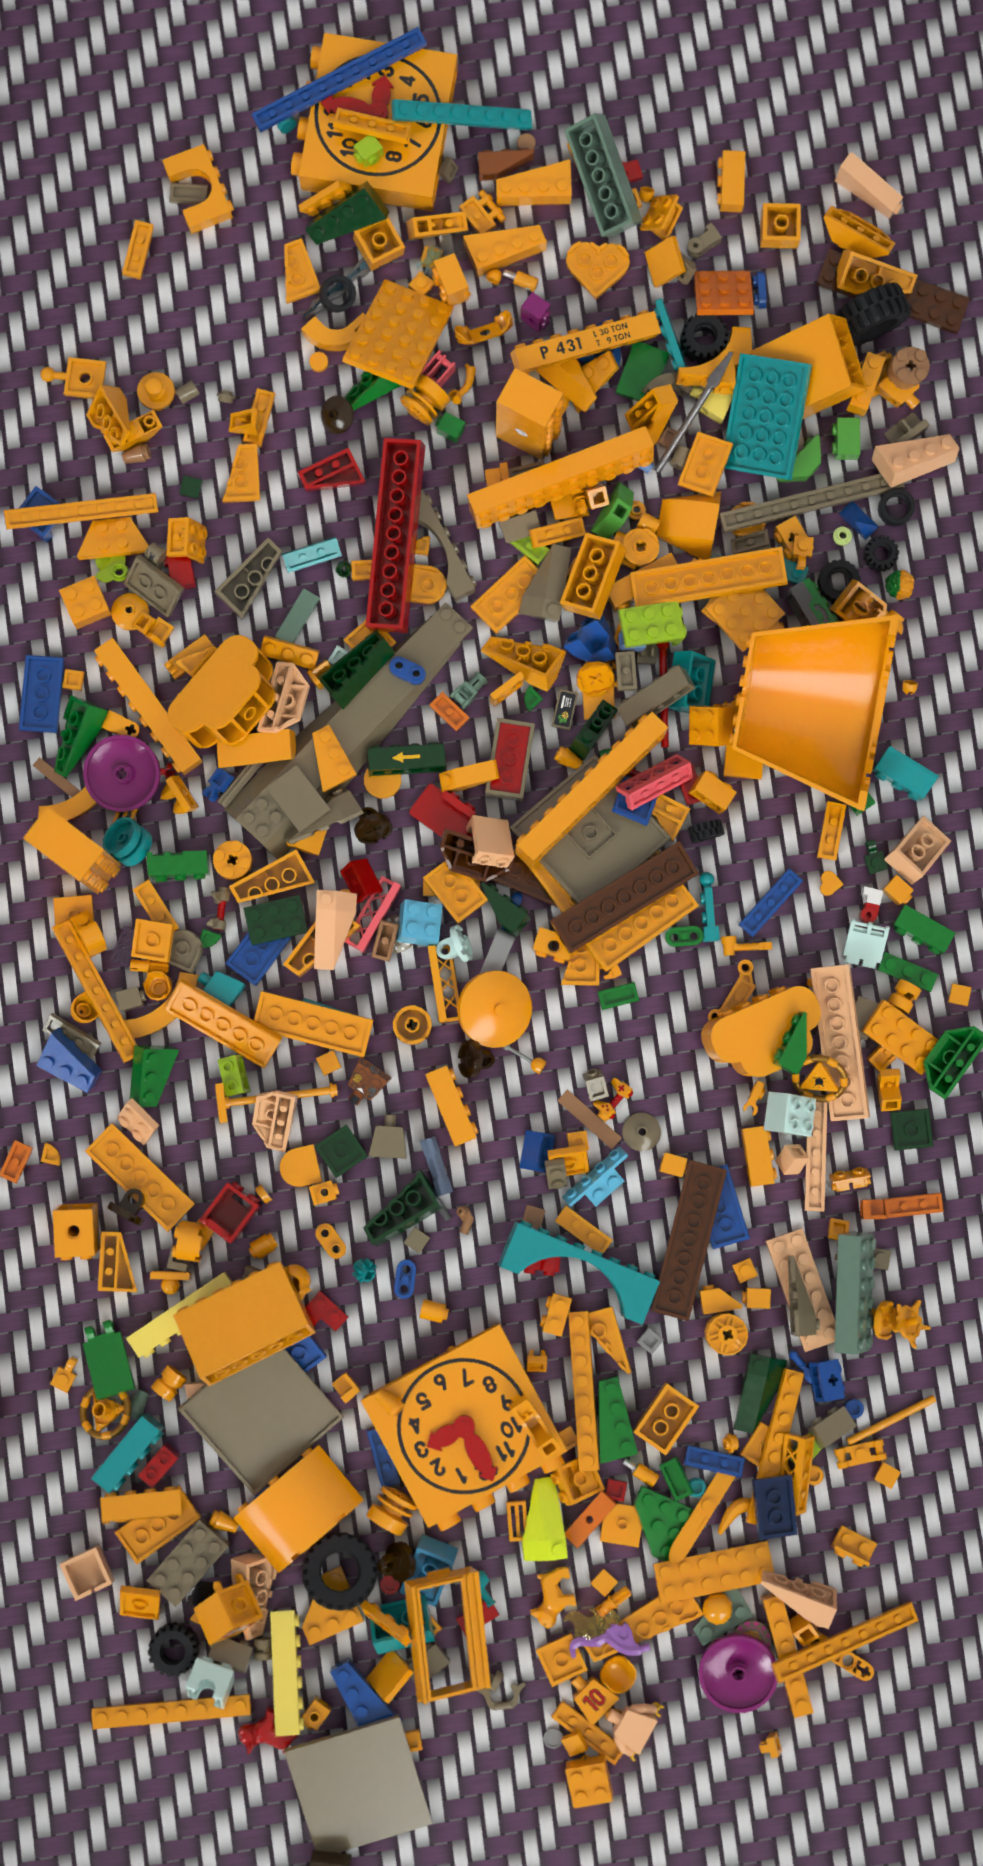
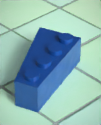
[330,1658,403,1726]

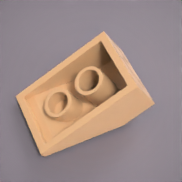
[884,815,951,885]

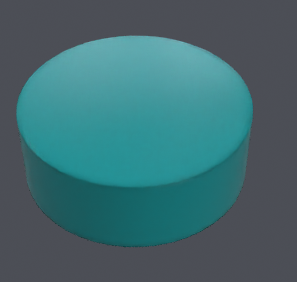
[277,116,297,134]

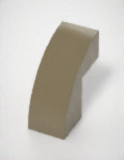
[641,373,694,398]

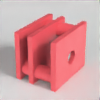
[421,350,456,387]

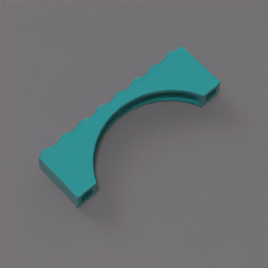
[497,1220,660,1325]

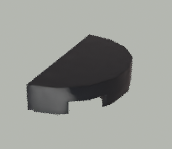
[187,1581,215,1607]

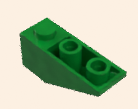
[772,1011,807,1075]

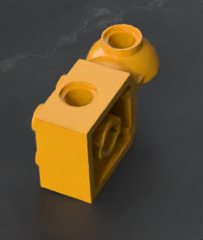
[829,579,905,635]

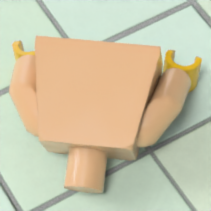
[606,1702,664,1761]

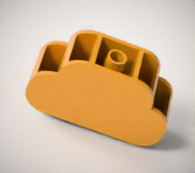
[167,635,276,749]
[701,986,821,1077]

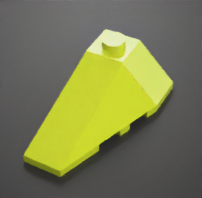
[522,1477,568,1561]

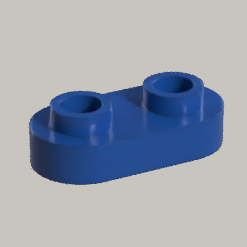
[752,271,767,309]
[389,657,426,685]
[394,1259,416,1299]

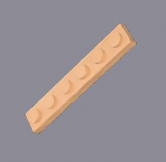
[804,1102,827,1212]

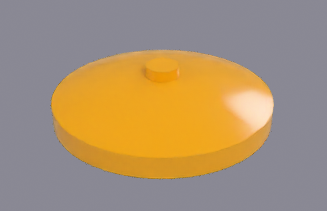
[457,970,532,1048]

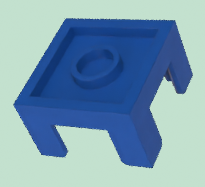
[19,486,61,543]

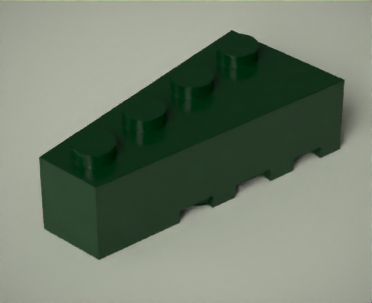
[305,181,390,245]
[317,630,395,709]
[363,1171,444,1247]

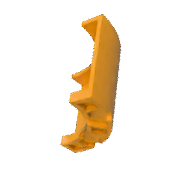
[234,1445,364,1573]

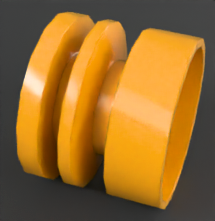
[400,374,450,425]
[704,1312,748,1355]
[366,1485,417,1536]

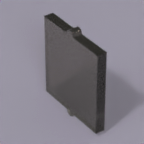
[438,230,477,262]

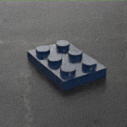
[752,1474,798,1540]

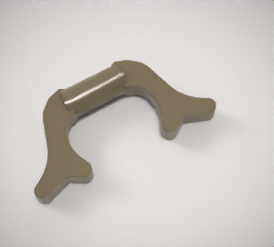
[477,1682,526,1711]

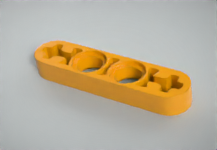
[808,1631,874,1681]

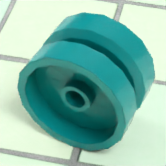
[102,817,152,867]

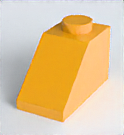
[698,1284,742,1315]

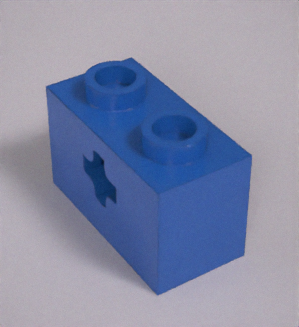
[809,1359,845,1402]

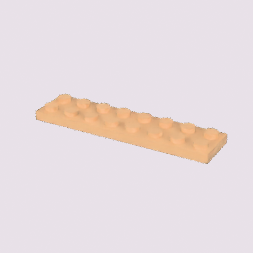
[811,964,870,1121]

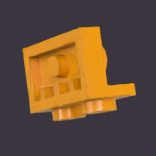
[831,1525,877,1567]

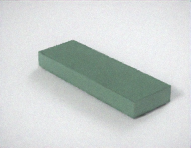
[275,588,320,643]

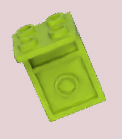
[618,602,687,648]

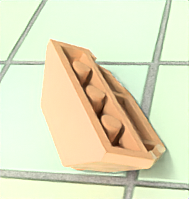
[257,662,310,733]
[252,1090,298,1152]

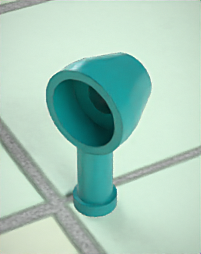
[478,1570,496,1608]

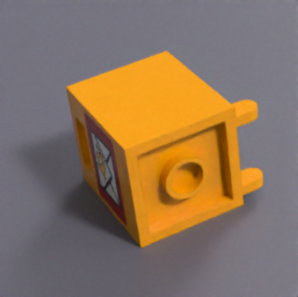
[193,1573,264,1645]

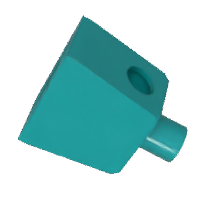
[197,971,246,1007]

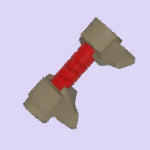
[207,887,230,931]

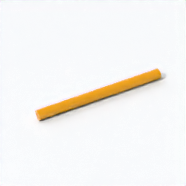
[846,1395,936,1445]

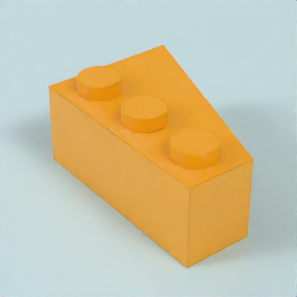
[624,384,678,444]
[97,1231,137,1292]

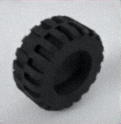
[836,283,911,346]
[302,1532,378,1611]

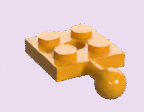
[40,357,107,399]

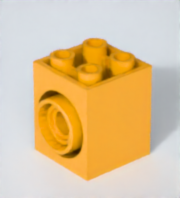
[53,1203,100,1260]

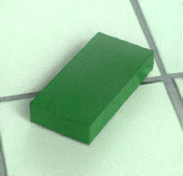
[597,982,639,1010]
[659,1457,694,1502]

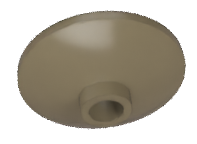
[622,1113,661,1151]

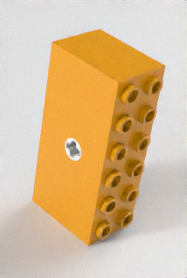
[496,368,565,460]

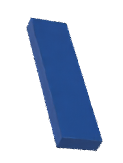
[738,868,803,937]

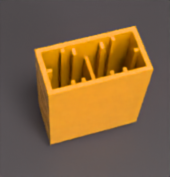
[751,313,868,419]

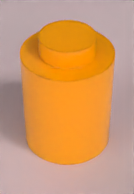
[419,1299,449,1323]

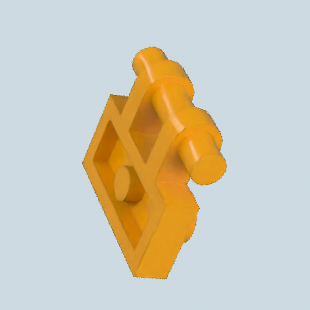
[459,189,506,234]

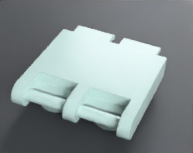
[843,918,890,969]

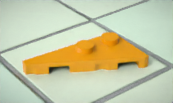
[589,1306,632,1374]

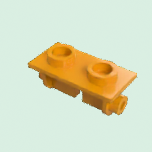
[829,1167,871,1192]

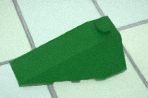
[344,371,401,411]
[54,695,108,777]

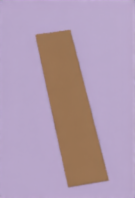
[32,757,80,797]
[557,1089,622,1149]

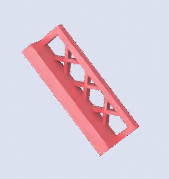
[616,754,693,810]
[345,876,402,953]

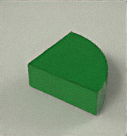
[524,685,543,713]
[200,929,222,948]

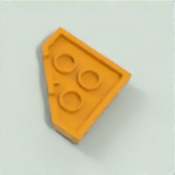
[302,1565,364,1645]

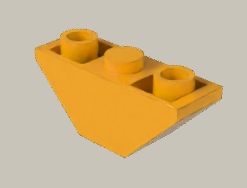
[103,410,163,453]

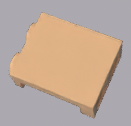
[466,815,514,868]

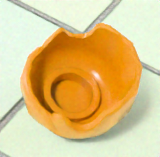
[143,970,173,1001]
[702,1592,733,1625]

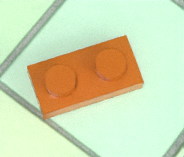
[429,692,470,732]
[0,1140,33,1184]

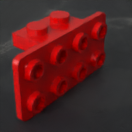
[409,784,476,838]

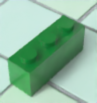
[891,905,956,955]

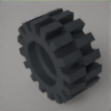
[863,535,899,572]
[688,819,725,843]

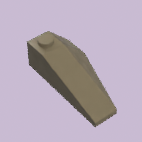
[519,544,571,622]
[284,787,363,844]
[788,1255,820,1337]

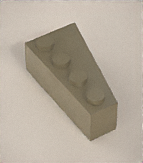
[215,538,282,620]

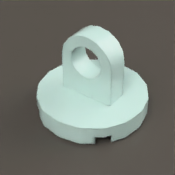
[436,925,473,962]

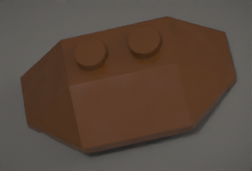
[439,828,516,882]

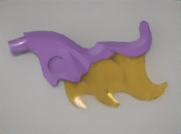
[563,1608,651,1658]

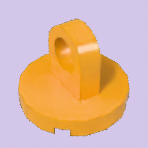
[576,661,615,696]
[871,1300,897,1340]

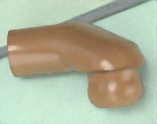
[456,1206,474,1235]

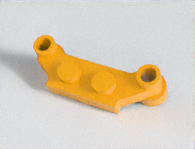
[708,960,756,1020]

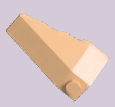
[231,1553,277,1641]

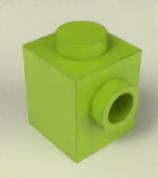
[353,135,384,168]

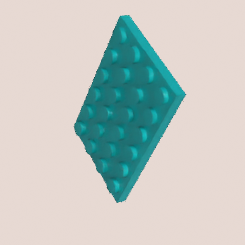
[725,353,812,480]

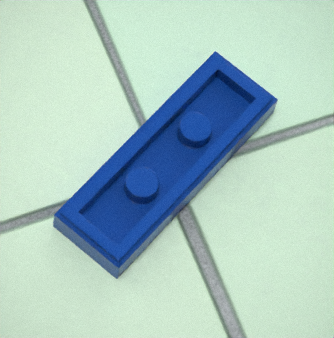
[367,1428,401,1487]
[684,1445,745,1478]

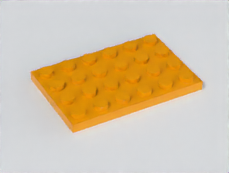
[342,279,454,390]

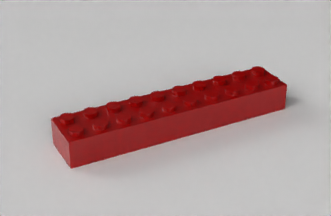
[365,438,426,633]

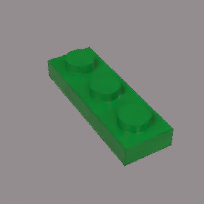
[877,952,938,992]

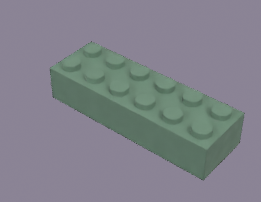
[564,113,643,237]
[834,1231,876,1355]

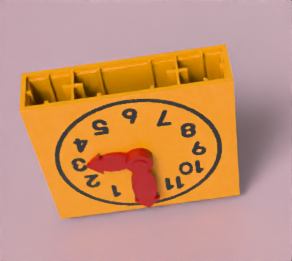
[291,33,458,212]
[361,1323,567,1531]

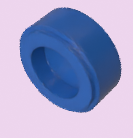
[844,1398,864,1419]

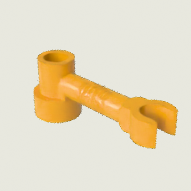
[721,936,772,956]

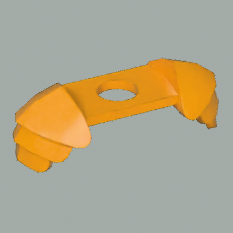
[455,310,513,345]

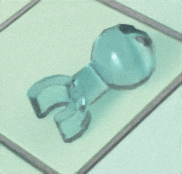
[416,245,441,275]

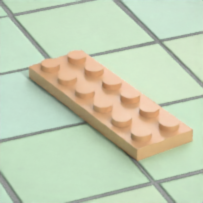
[765,1228,836,1352]

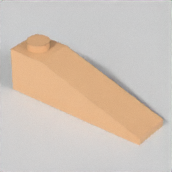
[314,890,357,970]
[761,1571,837,1629]

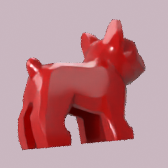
[237,1706,298,1755]

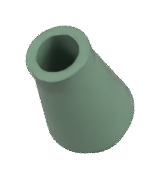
[130,1389,149,1420]

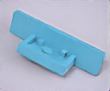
[562,1146,628,1207]

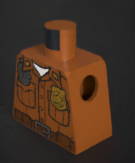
[348,1057,392,1106]

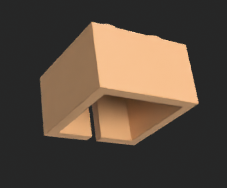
[59,1544,115,1601]

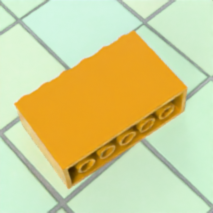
[23,807,121,895]
[173,1262,316,1386]

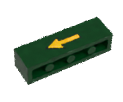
[367,742,446,777]

